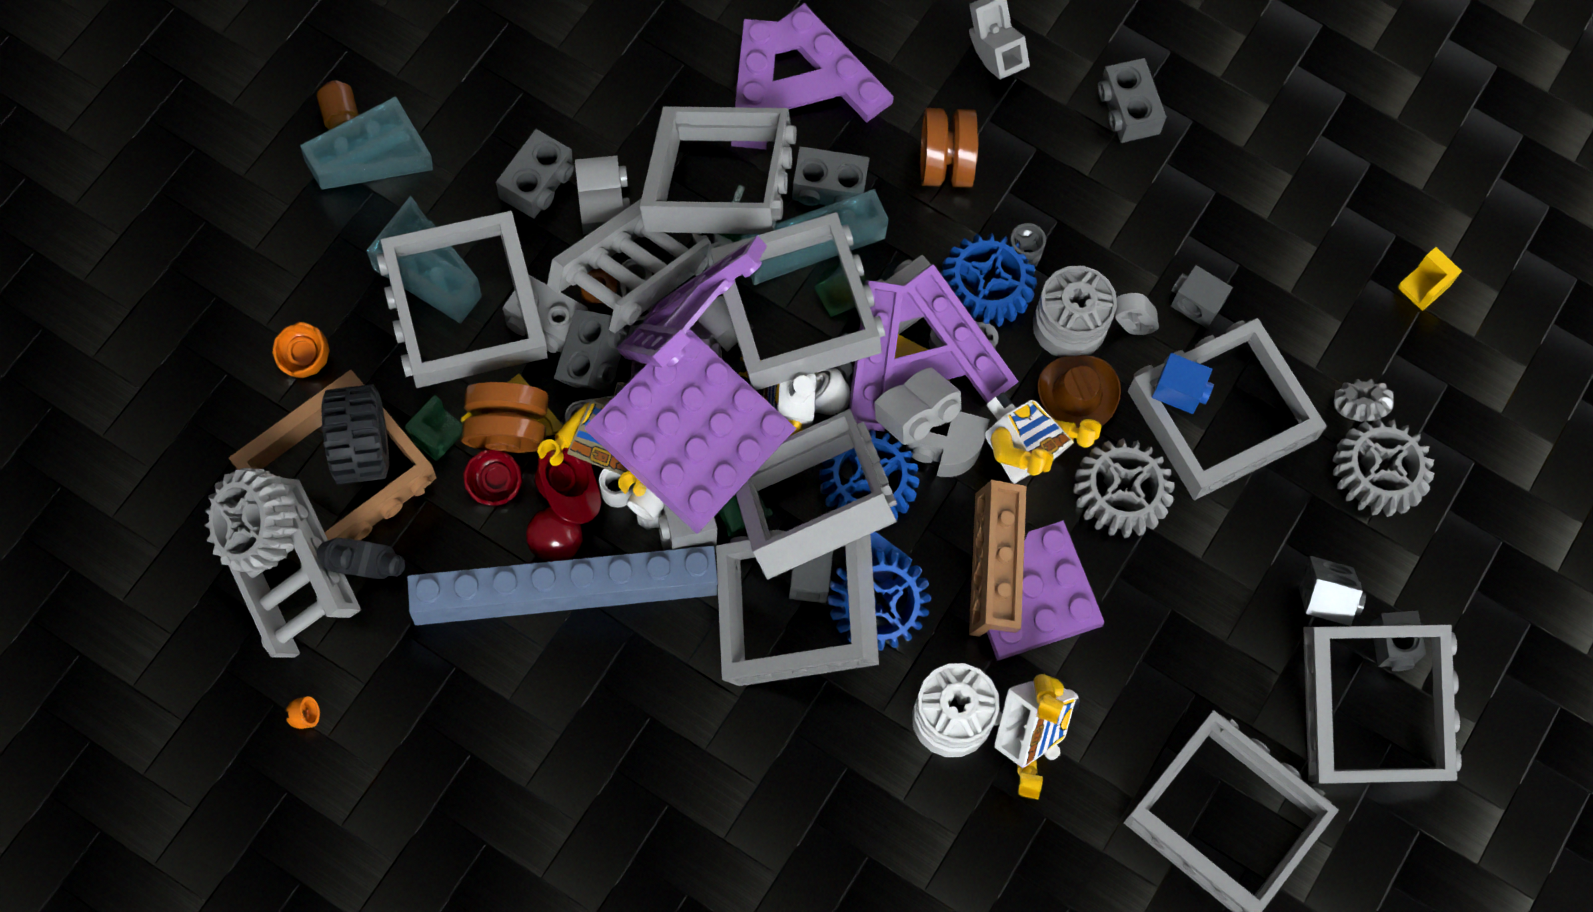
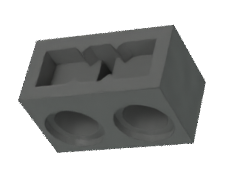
[1098,58,1167,143]
[496,129,574,219]
[792,146,869,211]
[554,309,631,396]
[1299,556,1366,626]

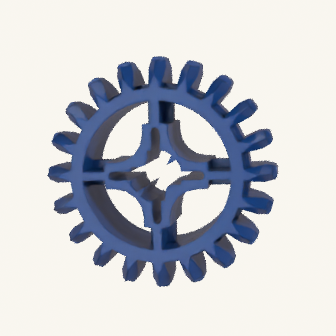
[941,233,1037,327]
[819,429,919,521]
[828,547,931,650]

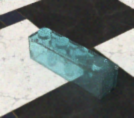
[741,189,888,285]

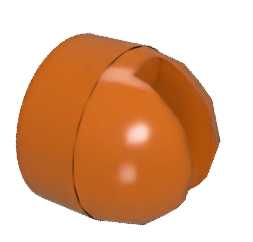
[286,696,320,729]

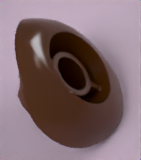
[1038,355,1121,428]

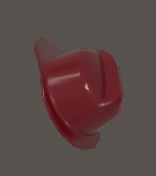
[535,440,601,524]

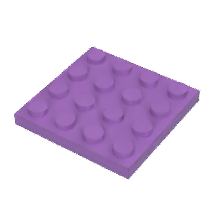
[584,329,796,534]

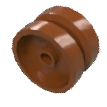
[920,108,978,188]
[461,382,548,453]

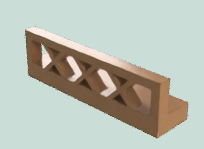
[969,480,1026,637]

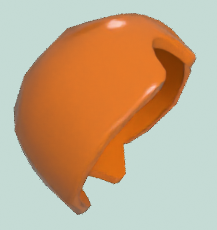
[272,322,330,378]

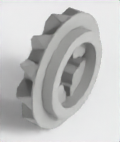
[1334,379,1394,421]

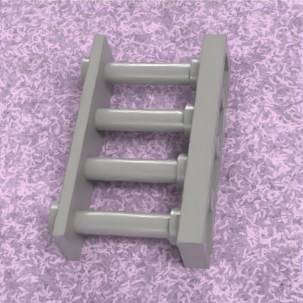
[547,198,711,333]
[229,477,361,658]

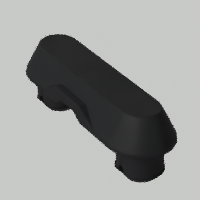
[317,538,405,579]

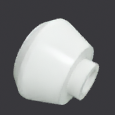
[814,368,850,416]

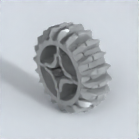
[1333,418,1434,517]
[1074,439,1175,538]
[204,468,298,573]

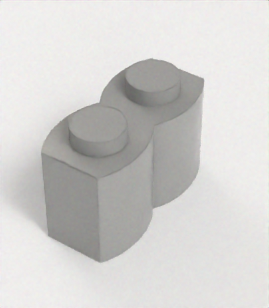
[575,156,630,234]
[875,367,961,445]

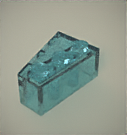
[300,97,433,189]
[367,196,482,324]

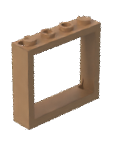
[229,370,436,540]

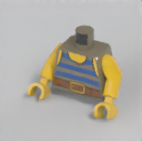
[538,382,647,497]

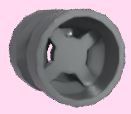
[1008,223,1046,267]

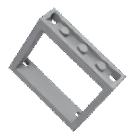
[640,107,796,234]
[376,211,547,388]
[710,212,886,390]
[1128,318,1327,500]
[736,409,897,579]
[716,530,879,686]
[1303,624,1461,783]
[1123,710,1339,912]

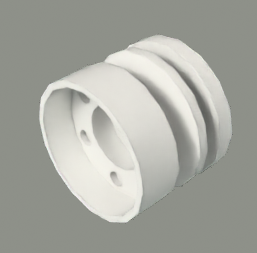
[912,663,999,757]

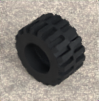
[321,384,389,484]

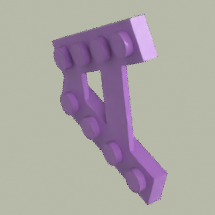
[732,4,894,149]
[616,235,767,368]
[848,264,1019,432]

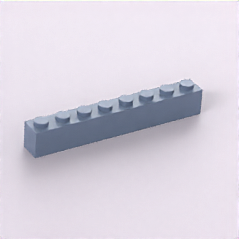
[408,546,718,625]

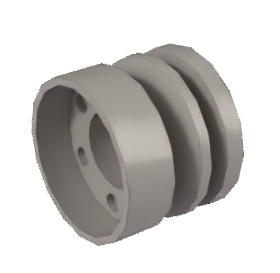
[1033,266,1117,357]

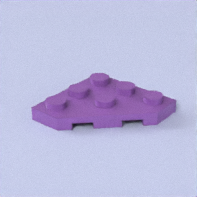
[987,521,1104,661]

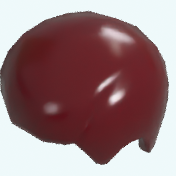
[463,449,522,505]
[526,507,583,562]

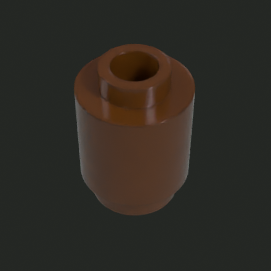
[317,81,359,136]
[581,269,617,314]

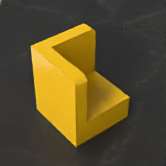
[1398,247,1462,311]

